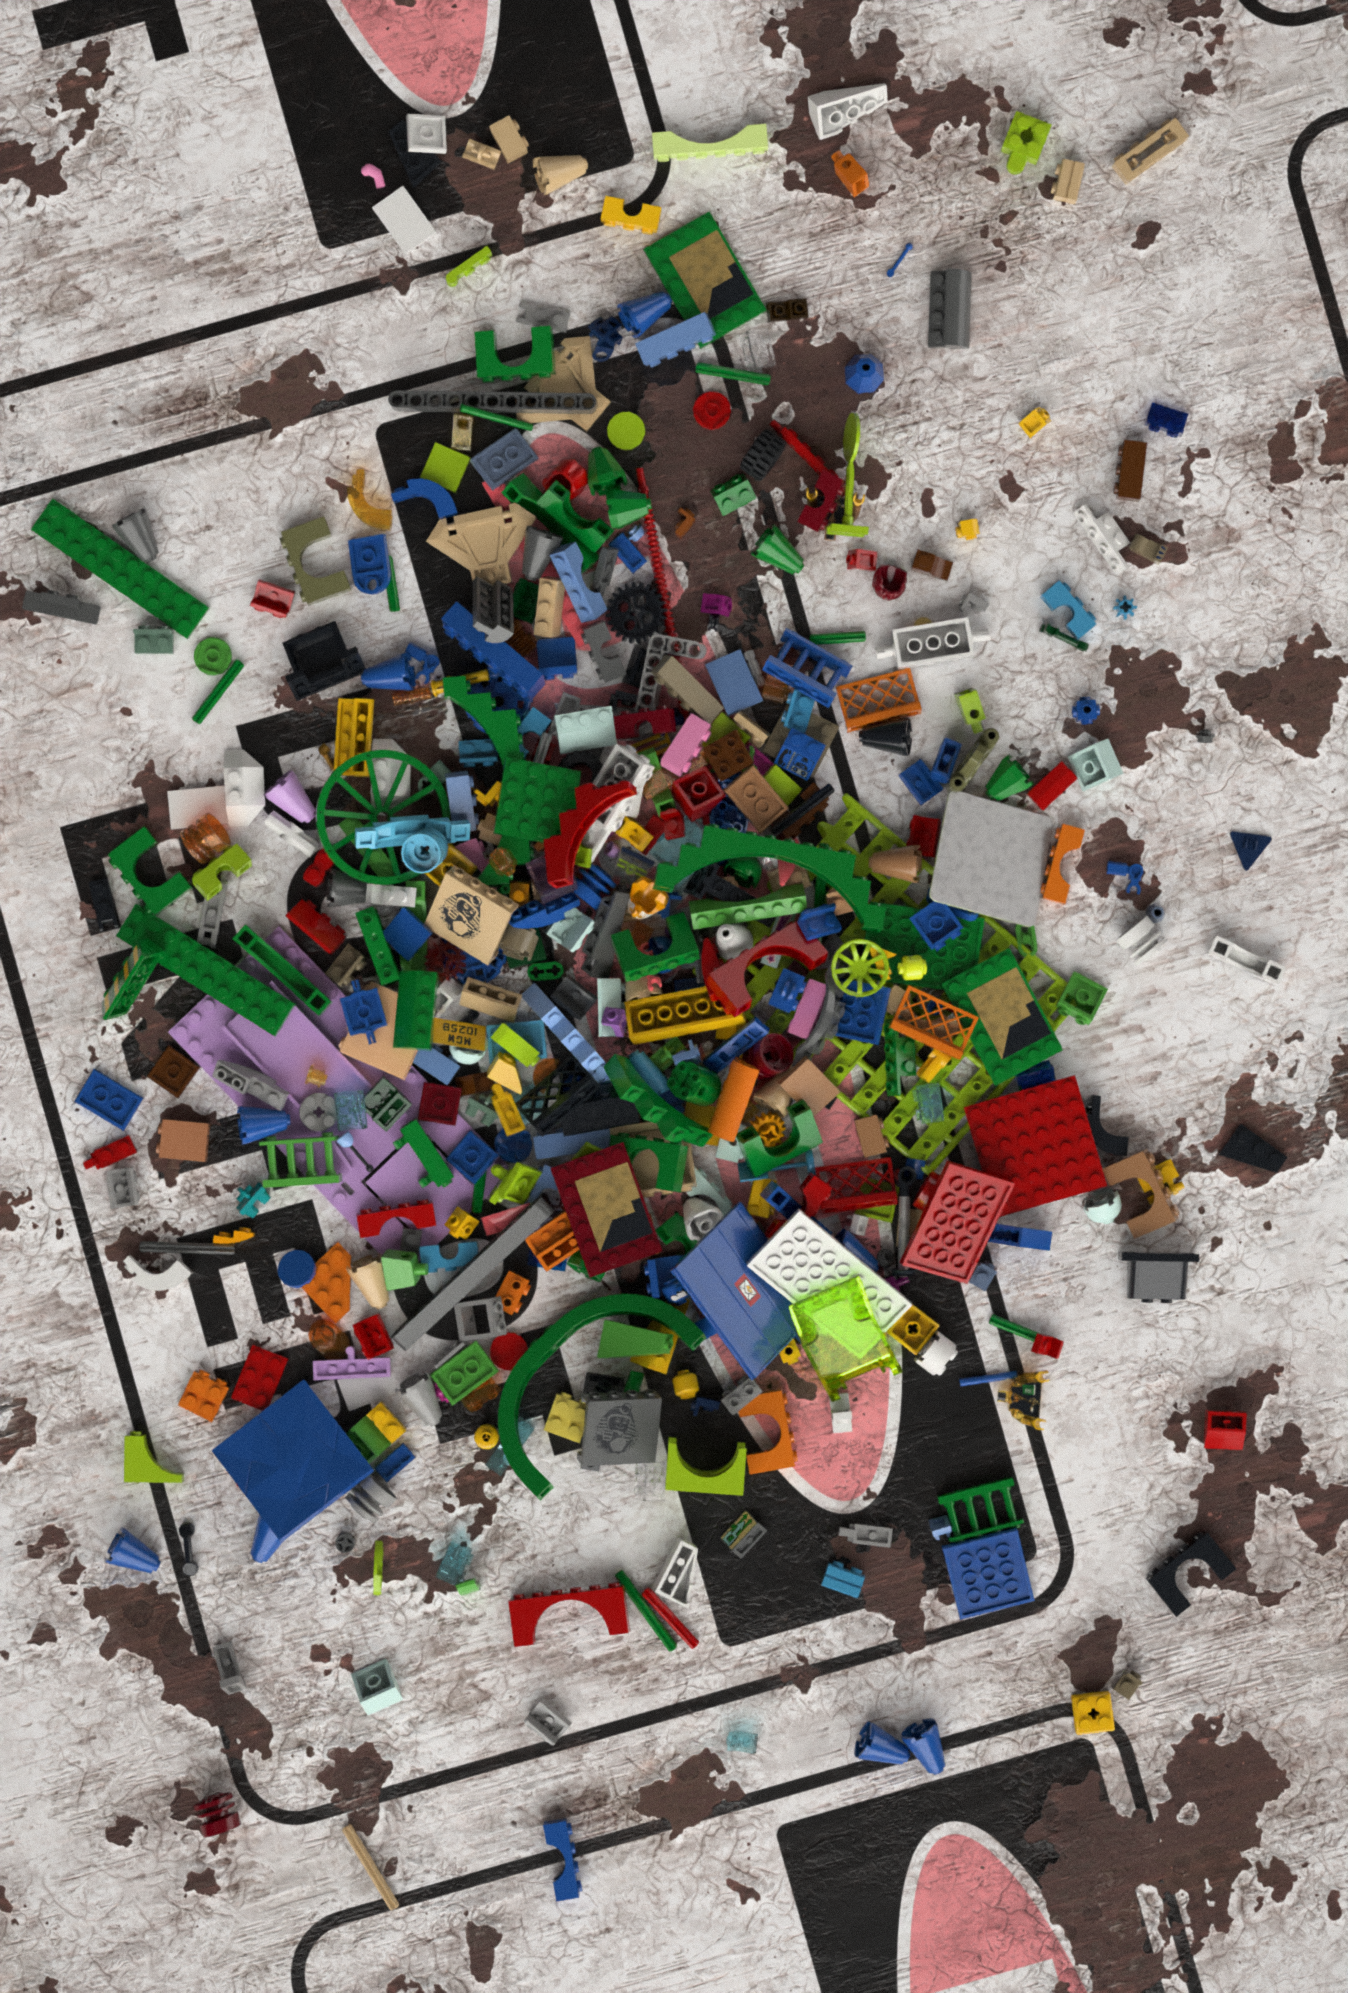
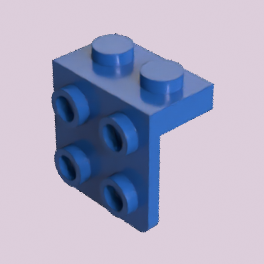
[537,637,578,681]
[644,1255,684,1298]

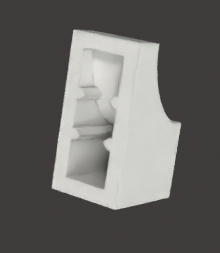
[435,976,463,1018]

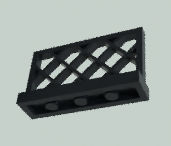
[515,1054,601,1137]

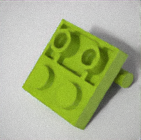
[487,1164,513,1205]

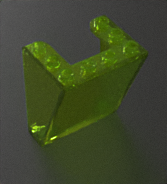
[788,1275,903,1403]

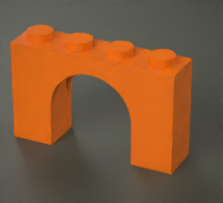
[738,1389,798,1474]

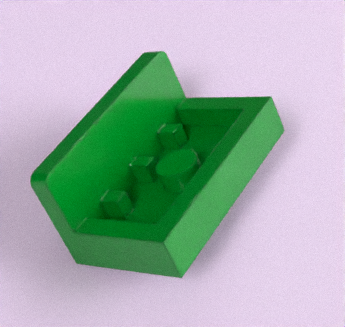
[710,474,757,516]

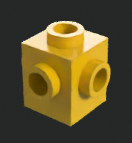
[444,1206,480,1240]

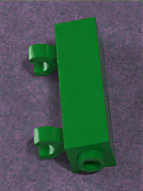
[393,1118,454,1188]

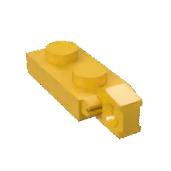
[491,1083,526,1137]

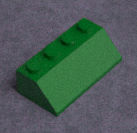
[393,971,439,1051]

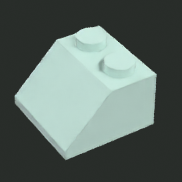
[1068,739,1124,791]
[351,1659,403,1715]

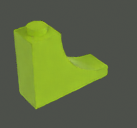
[490,1023,540,1068]
[124,1431,184,1483]

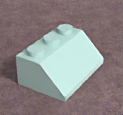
[553,706,617,755]
[597,978,626,1037]

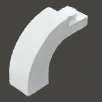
[123,1255,193,1291]

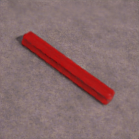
[642,1587,699,1649]

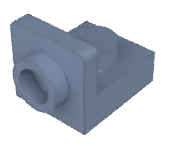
[969,1261,997,1291]

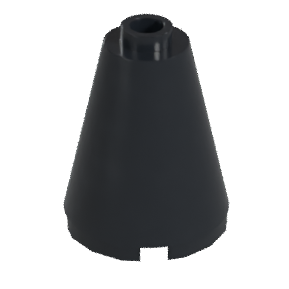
[859,718,912,756]

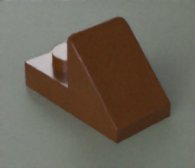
[454,1072,495,1096]

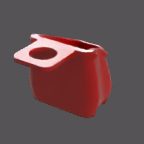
[542,458,588,501]

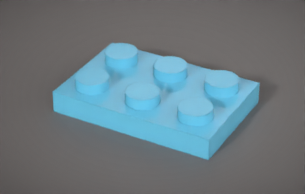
[486,1020,547,1064]

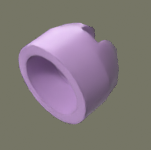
[604,841,621,858]

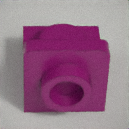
[700,593,732,617]

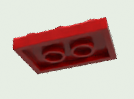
[231,1344,289,1411]

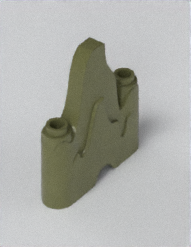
[946,728,999,793]

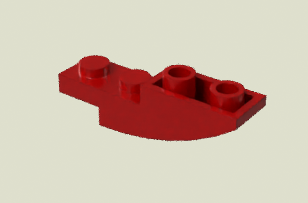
[702,938,731,1016]

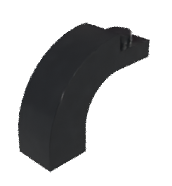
[1086,1095,1129,1156]

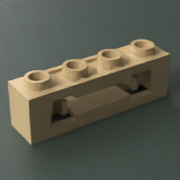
[1112,118,1189,185]

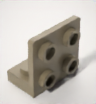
[325,944,367,988]

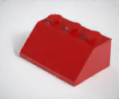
[285,899,347,955]

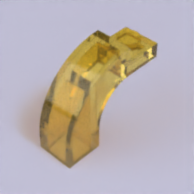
[347,469,393,532]

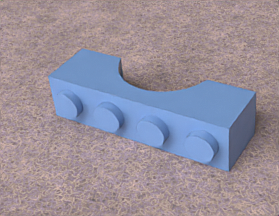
[550,541,608,623]

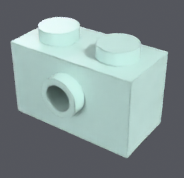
[715,1124,747,1163]

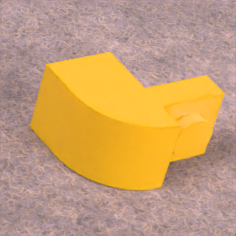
[615,816,653,852]

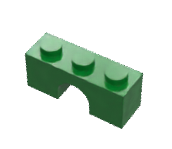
[655,1212,698,1261]

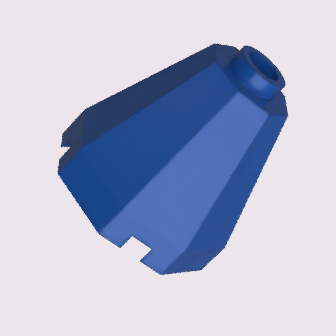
[844,354,884,394]

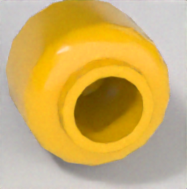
[672,1370,699,1399]
[474,1424,499,1450]

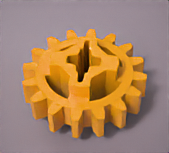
[746,1111,786,1147]

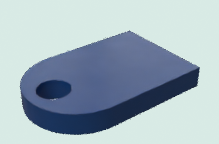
[348,534,391,595]

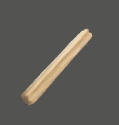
[342,1824,399,1910]

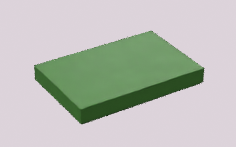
[430,1340,499,1406]

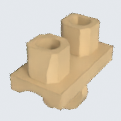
[462,139,501,170]

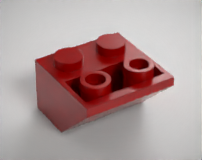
[1204,1410,1247,1450]

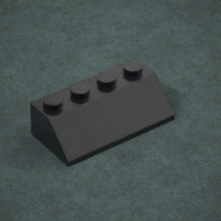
[556,1083,640,1137]

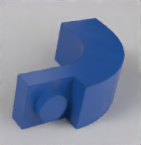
[391,479,458,519]

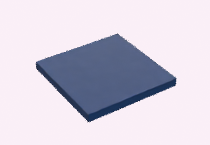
[942,1527,1035,1620]

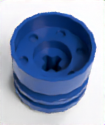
[567,863,617,911]

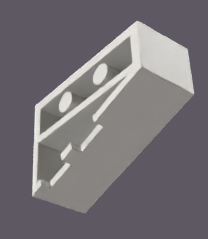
[652,1537,698,1609]

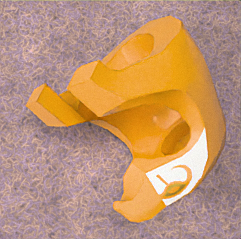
[627,876,669,919]

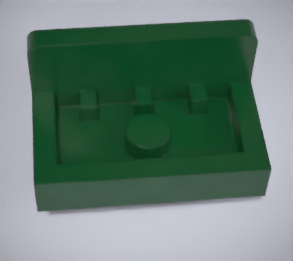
[513,578,539,624]

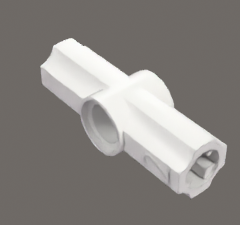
[264,810,320,858]

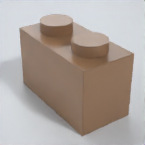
[854,1115,889,1158]

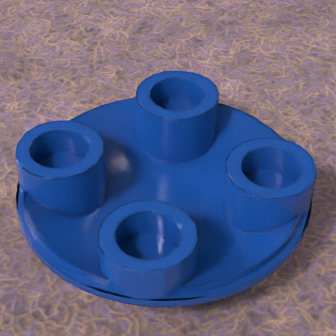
[494,1128,532,1163]

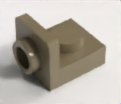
[1112,1669,1143,1700]

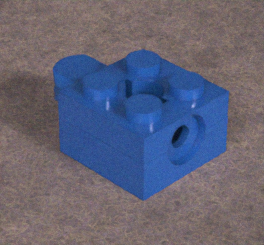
[768,968,807,1014]

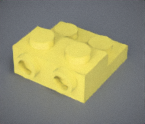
[544,1392,586,1443]

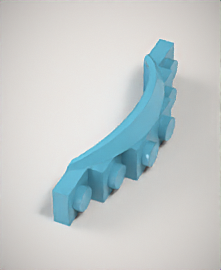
[355,815,470,849]

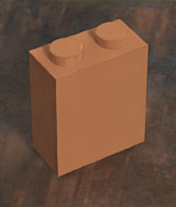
[156,1119,210,1162]

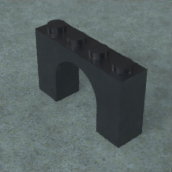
[1145,1531,1236,1617]

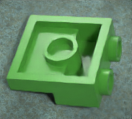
[1055,971,1108,1025]

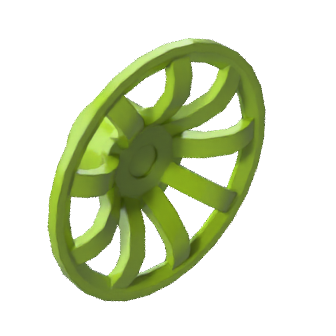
[831,939,889,997]

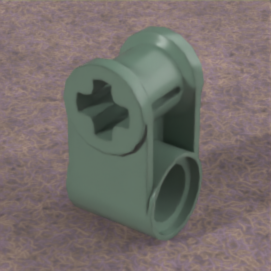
[418,760,452,795]

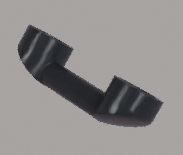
[179,1522,199,1576]

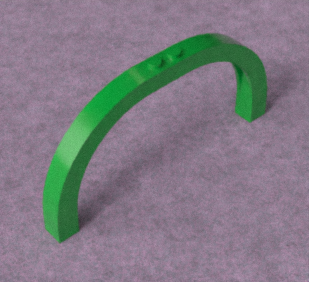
[498,1294,706,1501]

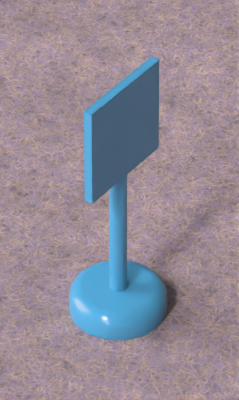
[737,1149,816,1182]

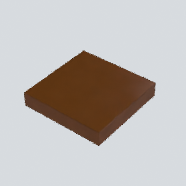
[147,1045,201,1099]

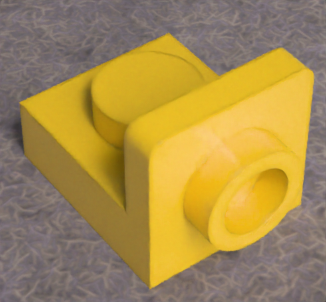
[1018,407,1051,438]

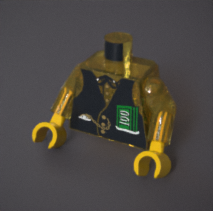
[997,1370,1049,1430]

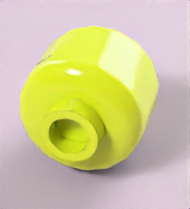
[897,955,927,981]

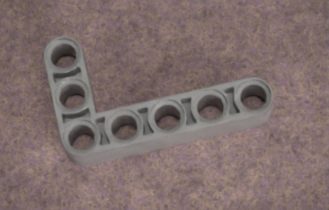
[635,634,707,727]

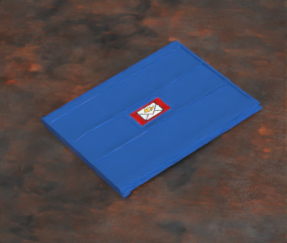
[670,1202,812,1380]

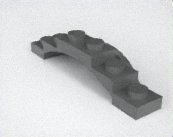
[791,958,846,1067]

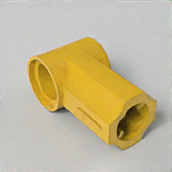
[916,1049,952,1084]

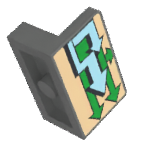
[720,1511,767,1558]

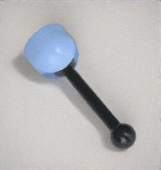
[337,1131,374,1172]

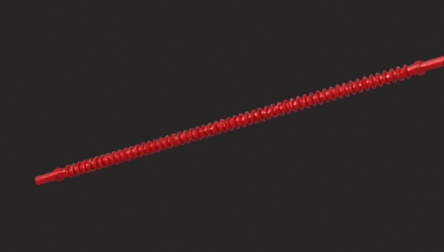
[636,468,710,826]

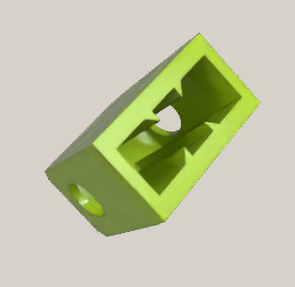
[954,688,986,734]

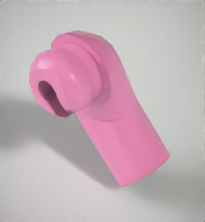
[361,164,385,189]

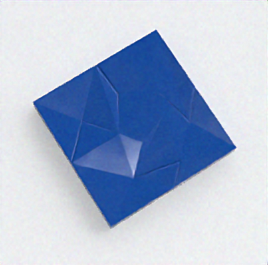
[211,1380,374,1543]

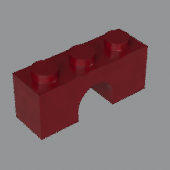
[797,470,846,533]
[613,705,677,740]

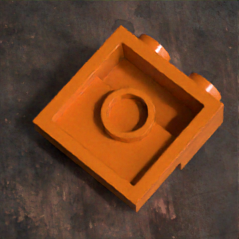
[178,1369,230,1422]

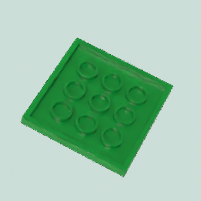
[493,757,581,843]

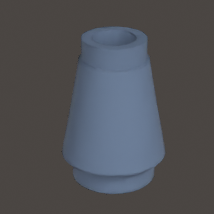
[1146,904,1165,923]

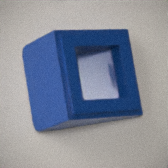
[903,1158,926,1179]

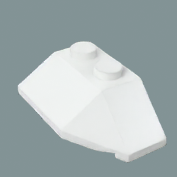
[371,739,411,816]
[224,750,266,827]

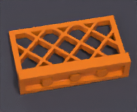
[836,668,922,733]
[888,985,979,1060]

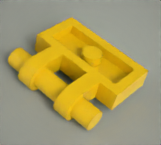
[1137,1159,1185,1205]

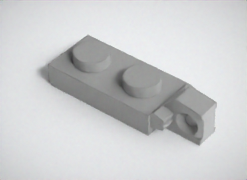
[838,1523,893,1548]

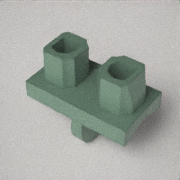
[465,1093,499,1127]

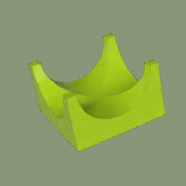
[665,1437,747,1496]

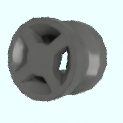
[335,1532,356,1553]

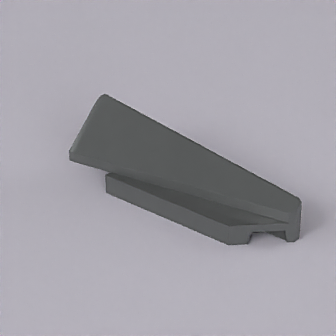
[581,891,629,978]

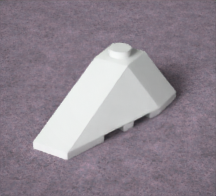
[808,83,888,140]

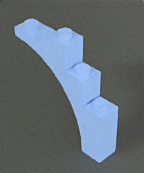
[521,983,612,1085]

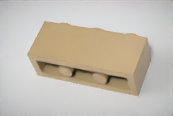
[534,576,565,638]
[459,977,522,1023]

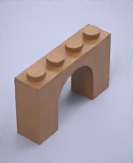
[1103,1148,1180,1239]

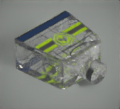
[613,846,655,893]

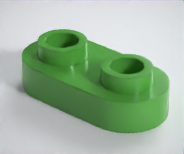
[1015,924,1037,957]

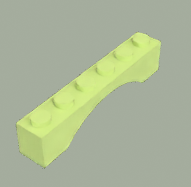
[652,124,768,162]

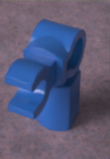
[404,642,440,685]
[1106,861,1143,894]

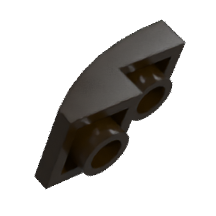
[766,298,809,323]

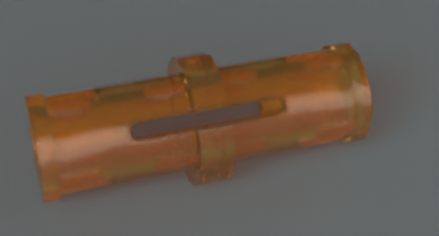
[392,687,432,706]

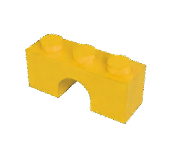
[601,195,662,235]

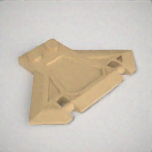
[515,336,611,432]
[426,503,537,585]

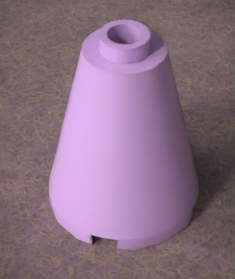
[263,770,316,823]

